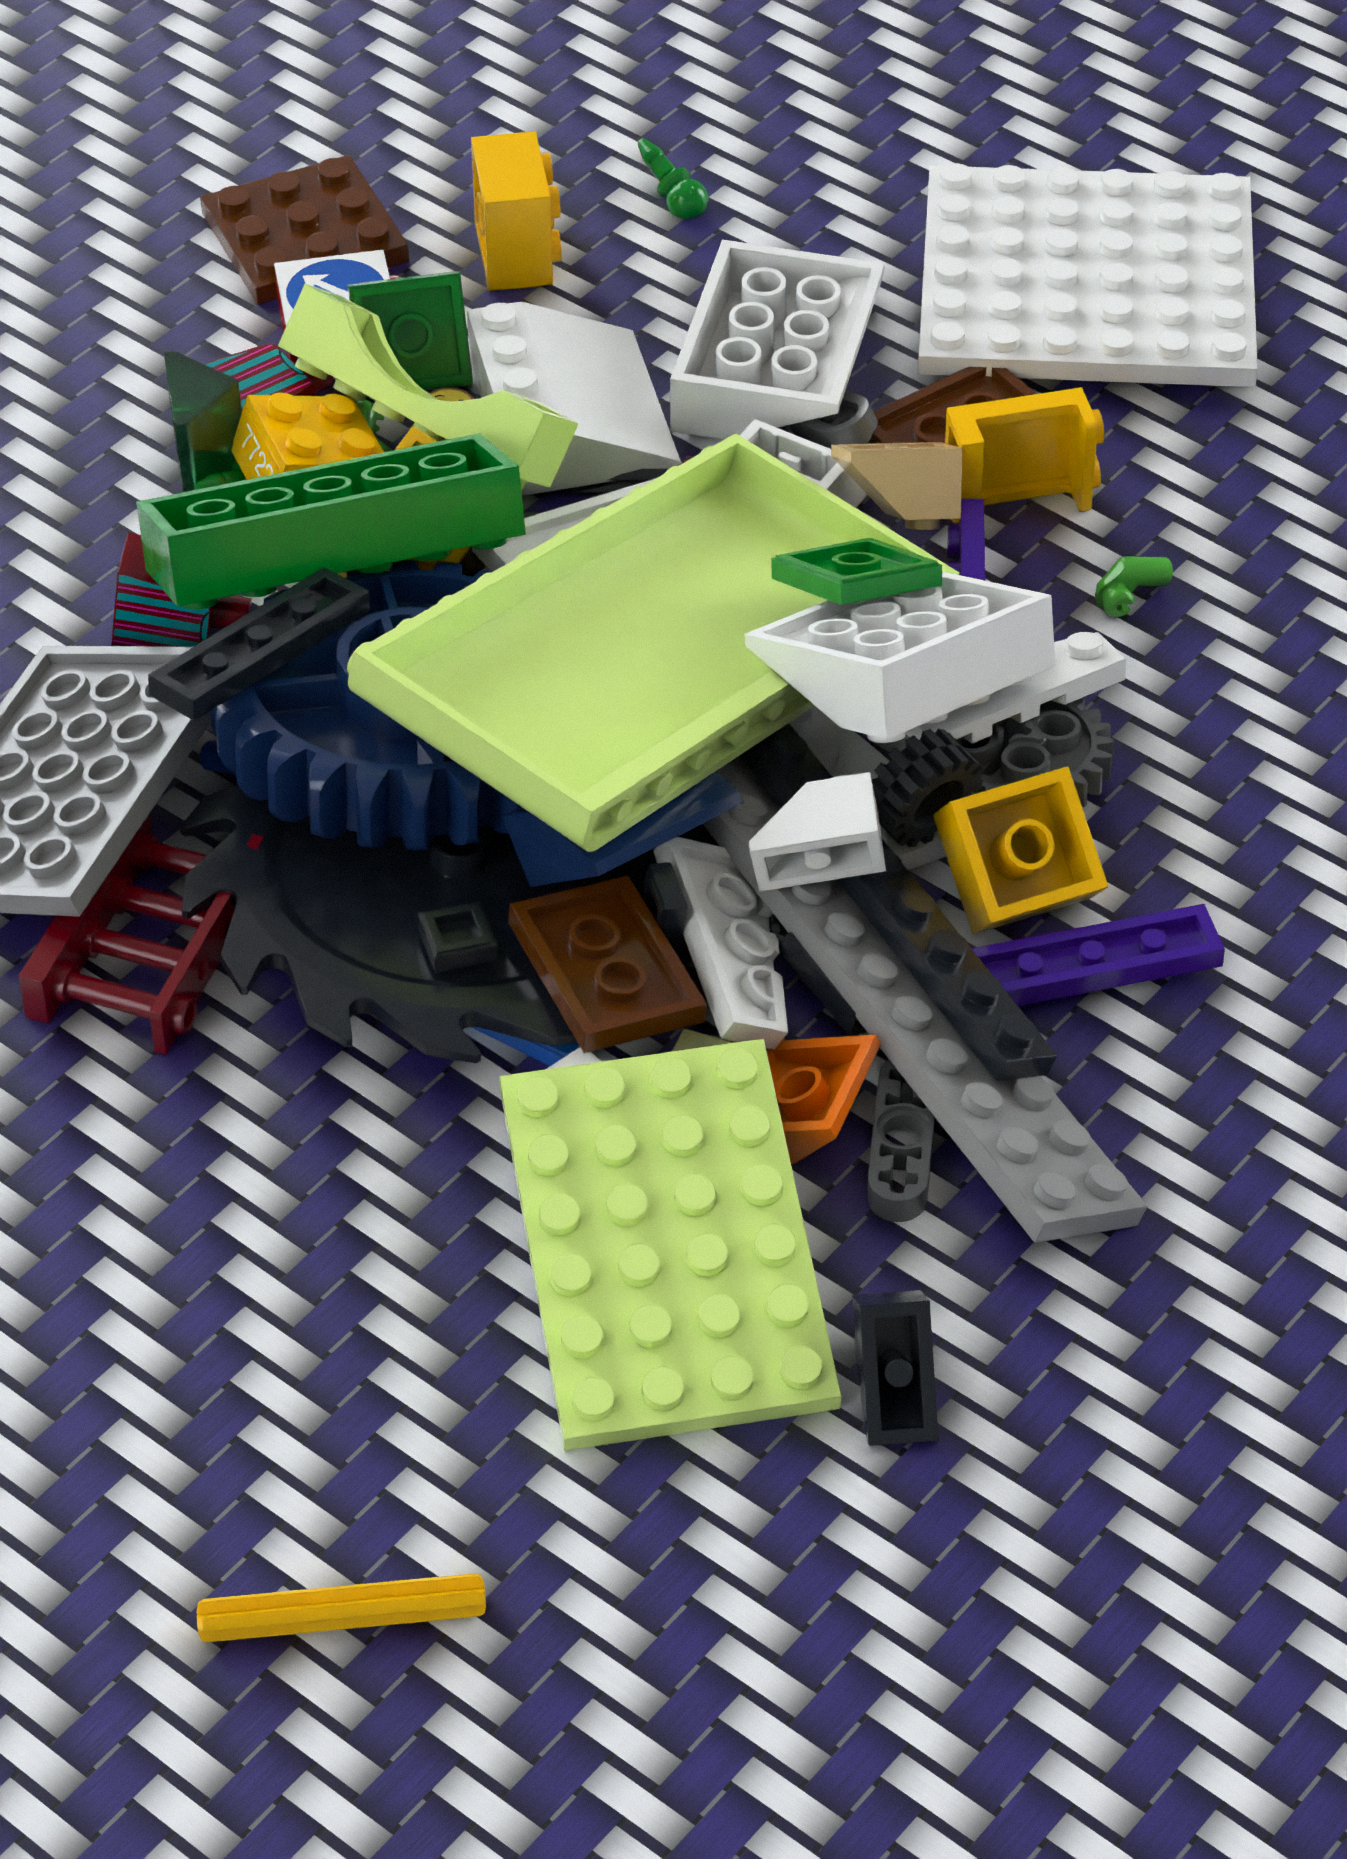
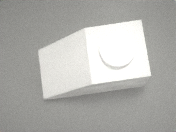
[749,772,886,892]

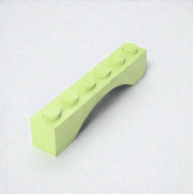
[278,284,579,490]

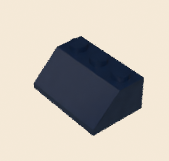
[502,771,744,887]

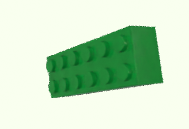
[136,433,526,610]

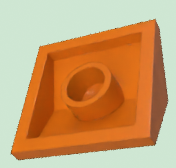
[766,1034,881,1164]

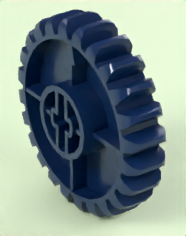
[210,560,522,850]

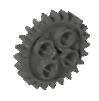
[956,697,1114,807]

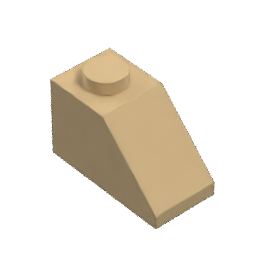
[831,442,962,530]

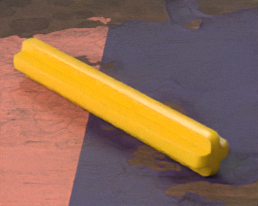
[196,1573,486,1642]

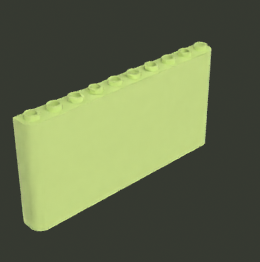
[347,433,959,852]

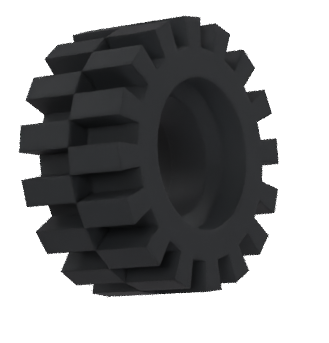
[872,728,984,848]

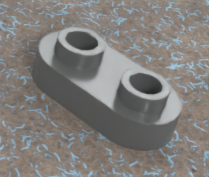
[789,391,878,449]

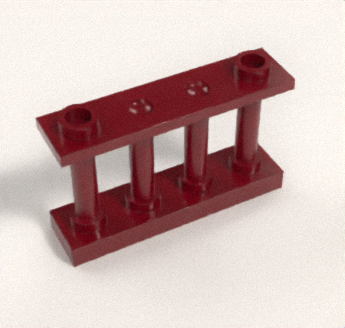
[18,813,264,1055]

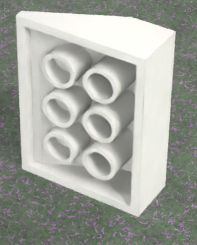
[670,239,885,440]
[467,302,681,496]
[744,572,1055,743]

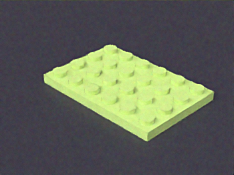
[500,1038,842,1451]

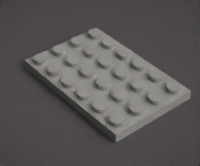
[0,646,211,916]

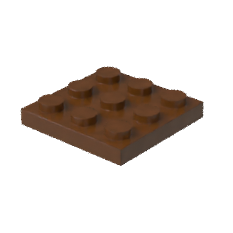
[200,155,409,305]

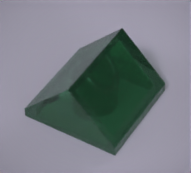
[163,351,242,492]

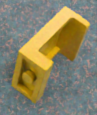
[945,387,1104,523]

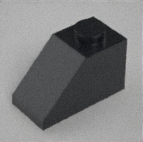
[852,1290,939,1446]

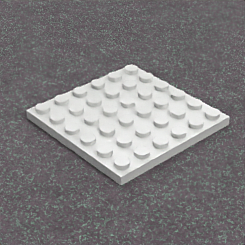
[918,163,1258,387]

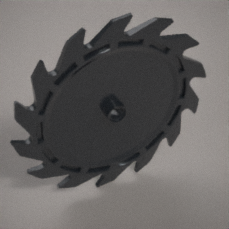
[180,784,719,1063]

